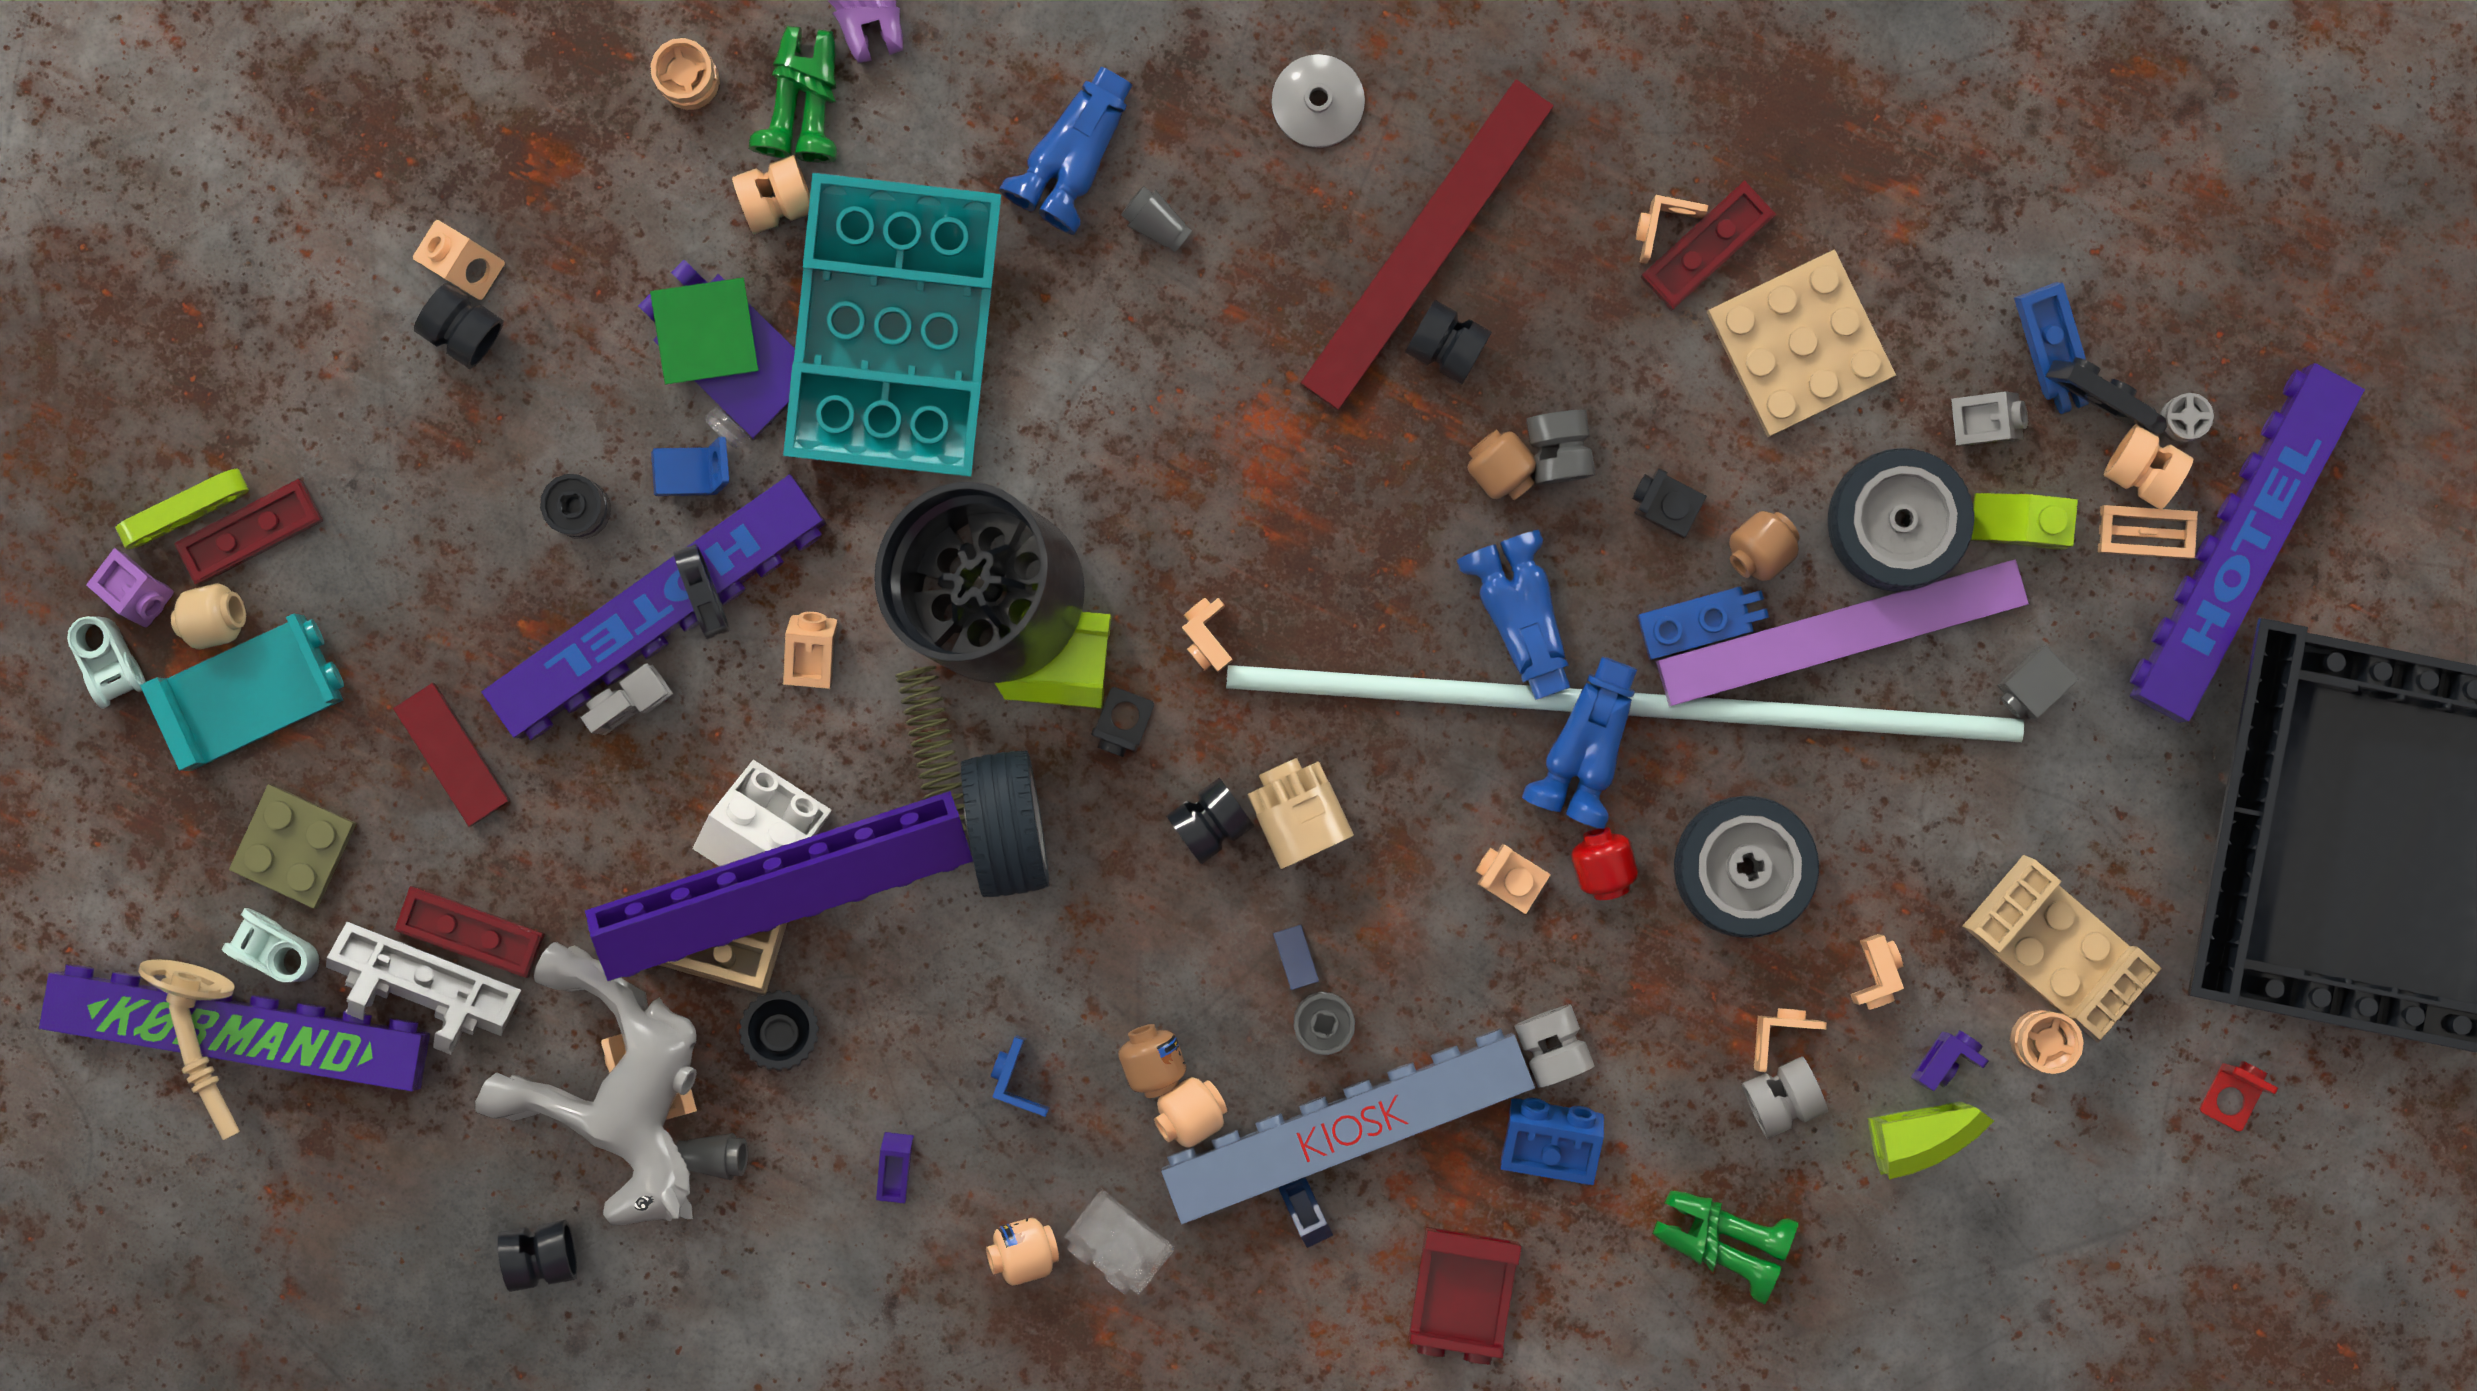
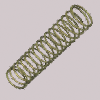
[895,666,968,842]

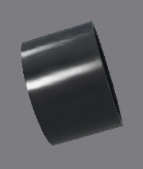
[874,482,1085,683]

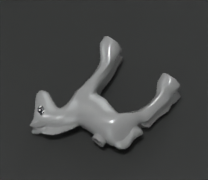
[475,942,697,1225]

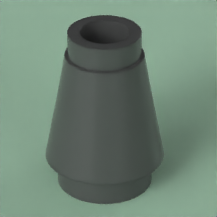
[1121,186,1192,252]
[676,1133,748,1180]

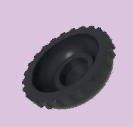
[739,990,819,1072]

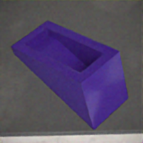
[876,1132,914,1204]

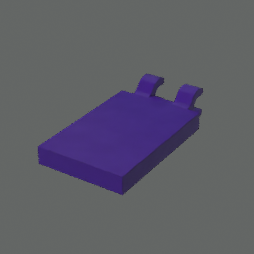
[638,260,795,440]

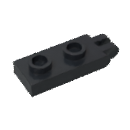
[2045,357,2167,434]

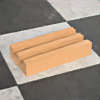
[2098,505,2198,559]

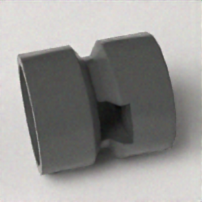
[1526,410,1595,485]
[1293,991,1355,1055]

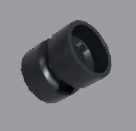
[414,282,504,369]
[1405,300,1492,385]
[540,474,611,539]
[1166,777,1254,864]
[498,1219,577,1292]

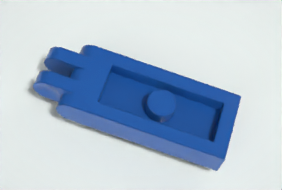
[2014,282,2089,414]
[1637,586,1769,660]

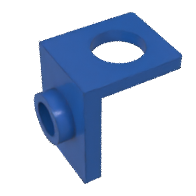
[651,437,729,496]
[991,1035,1050,1117]

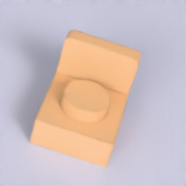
[783,612,837,689]
[1476,844,1551,914]

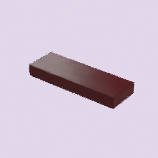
[1641,180,1776,311]
[174,478,323,586]
[393,683,510,826]
[394,886,545,978]

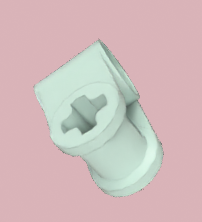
[67,616,145,709]
[222,908,319,982]

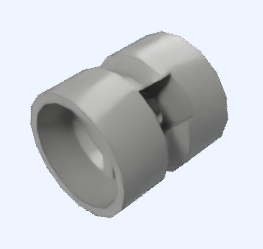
[1514,1004,1595,1088]
[1742,1056,1828,1139]

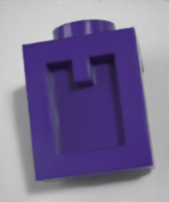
[1911,1030,1989,1091]

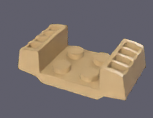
[1963,855,2162,1043]

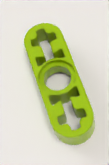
[115,469,249,550]

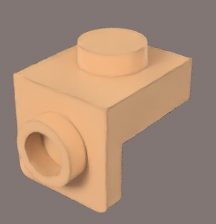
[1182,598,1232,673]
[1850,934,1904,1010]

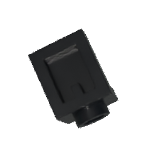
[1632,468,1707,539]

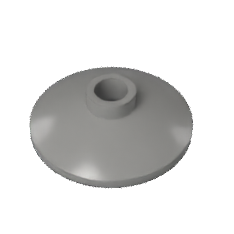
[1272,54,1365,148]

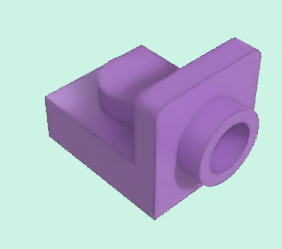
[86,548,174,628]

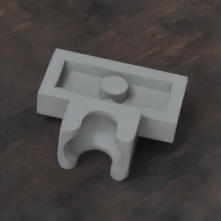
[580,663,673,735]

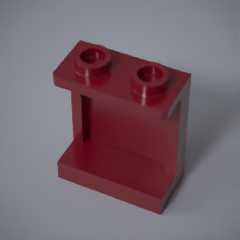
[1408,1227,1521,1365]

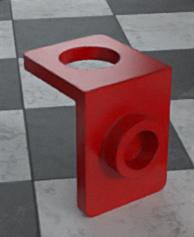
[2199,1061,2278,1132]

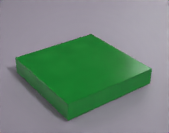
[650,277,759,385]

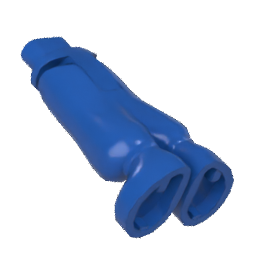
[999,67,1132,235]
[1456,530,1570,700]
[1522,657,1637,829]

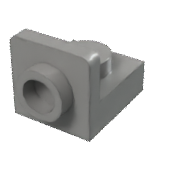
[1951,392,2028,446]

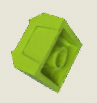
[995,607,1112,709]
[1867,1101,1994,1180]

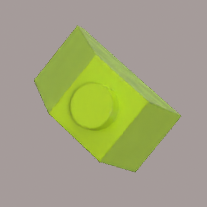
[1971,493,2078,550]

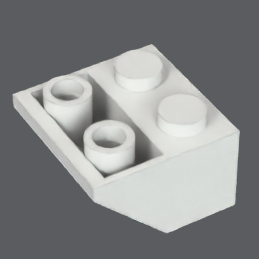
[692,760,832,866]

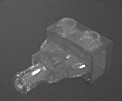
[1064,1188,1175,1295]

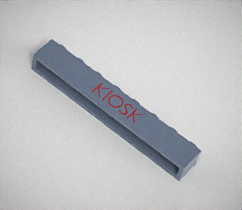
[1161,1028,1535,1224]

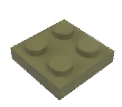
[229,784,357,909]

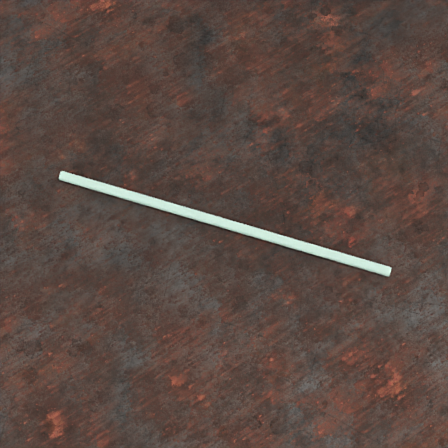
[1226,665,2024,742]

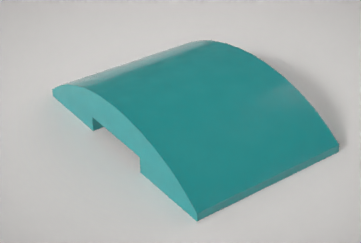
[783,173,1001,477]

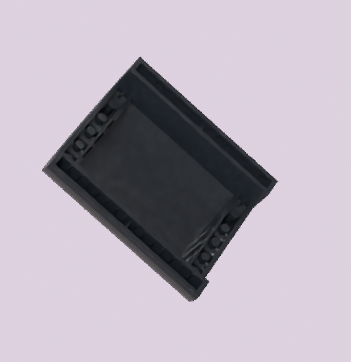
[2187,618,2477,1053]

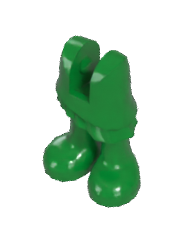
[748,26,837,163]
[1652,1190,1799,1305]

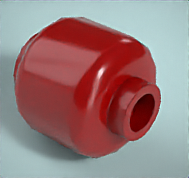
[1571,827,1638,901]

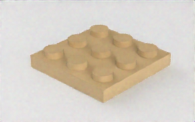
[1707,249,1896,437]

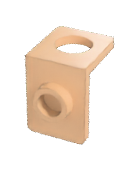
[1636,195,1708,264]
[413,220,505,300]
[1754,1008,1827,1072]

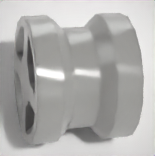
[2160,393,2214,443]

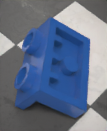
[1501,1098,1604,1185]

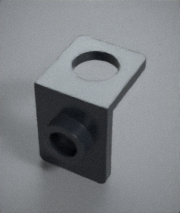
[1091,687,1154,757]

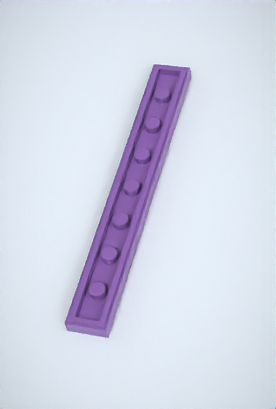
[1656,559,2029,706]

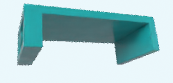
[140,613,344,771]

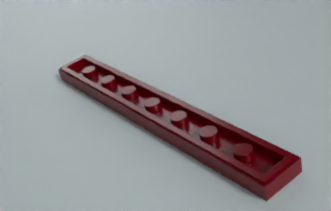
[1300,79,1554,411]

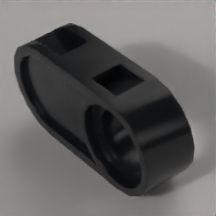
[674,544,730,640]

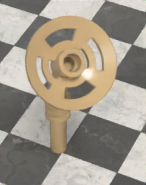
[138,959,240,1140]

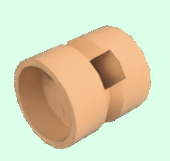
[651,38,720,110]
[732,155,810,234]
[2104,424,2194,510]
[2010,1009,2084,1074]

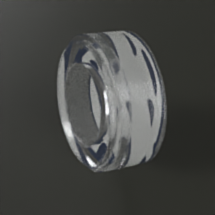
[705,405,750,449]

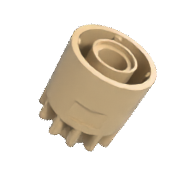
[1247,758,1354,869]

